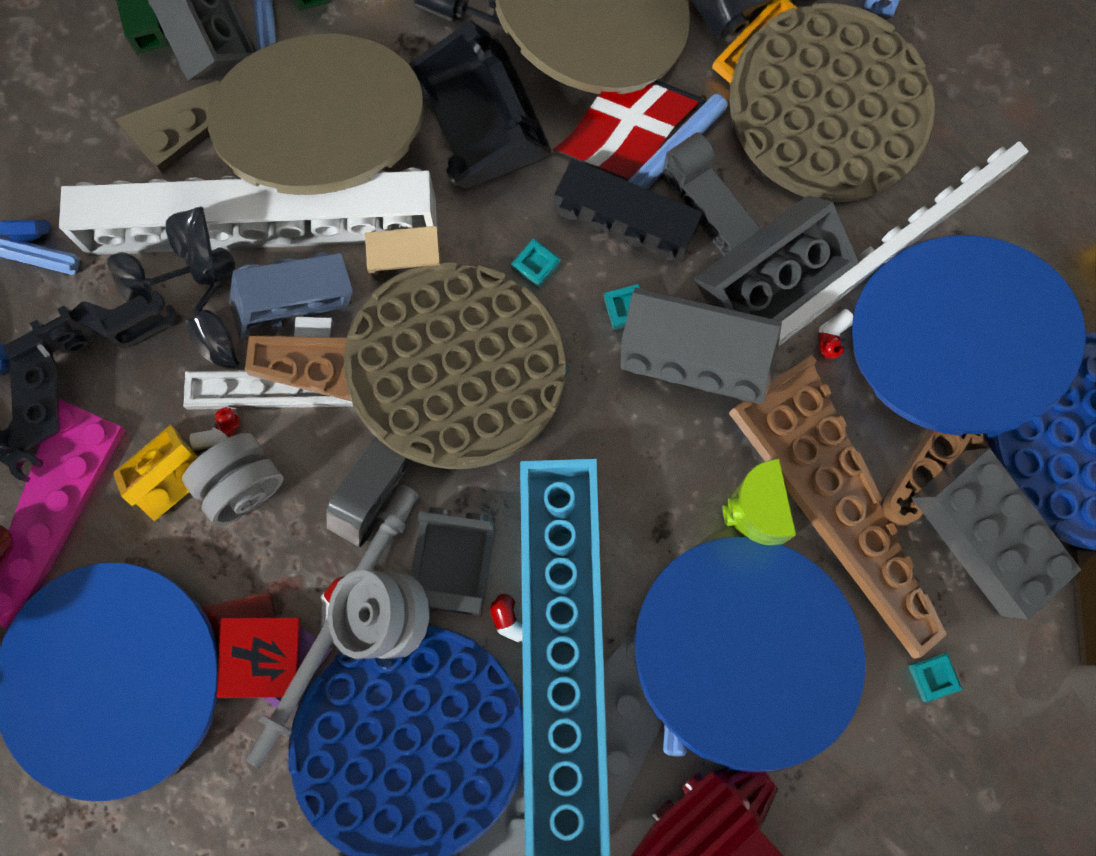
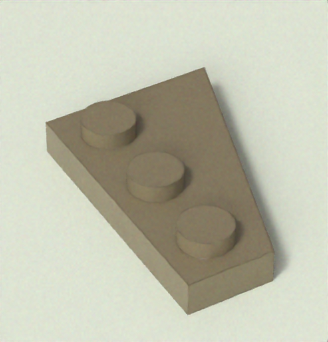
[115,80,220,172]

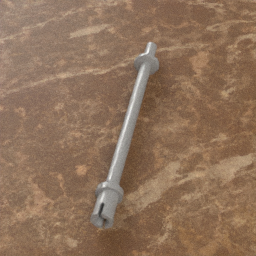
[246,485,420,768]

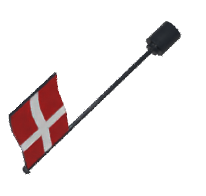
[414,0,707,181]

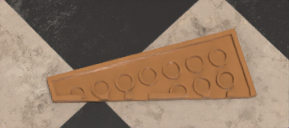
[729,354,947,659]

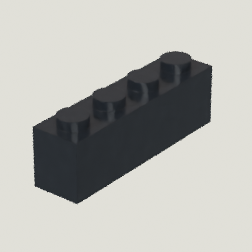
[554,158,703,262]

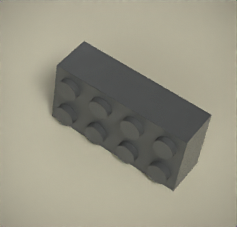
[694,195,859,321]
[912,448,1081,620]

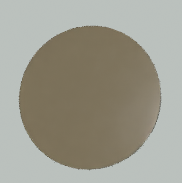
[495,0,690,94]
[729,2,936,202]
[207,34,424,195]
[344,261,566,469]

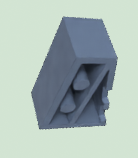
[229,252,353,339]

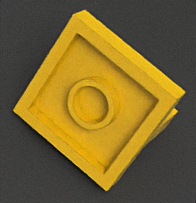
[113,424,199,522]

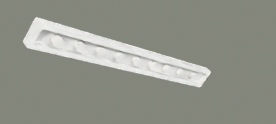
[779,141,1029,346]

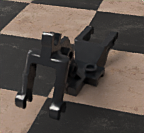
[0,291,178,482]

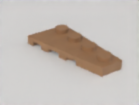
[245,336,352,402]

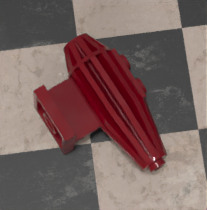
[631,767,783,856]

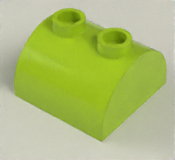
[722,459,796,545]

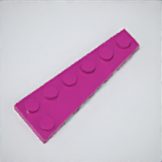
[0,398,126,629]

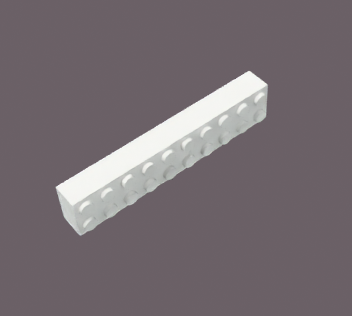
[59,168,437,255]

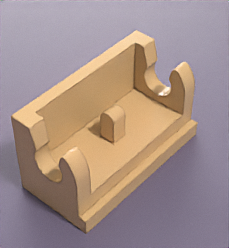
[365,226,441,275]

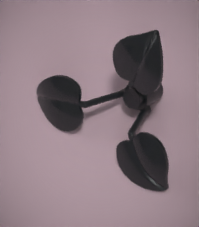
[107,206,241,367]

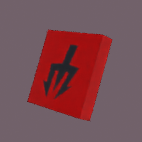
[216,618,301,698]

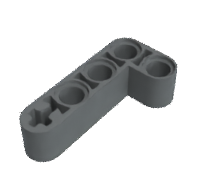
[663,132,761,255]
[326,437,413,548]

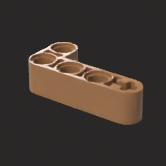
[881,429,991,527]

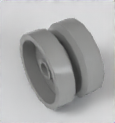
[182,433,284,526]
[328,569,429,659]

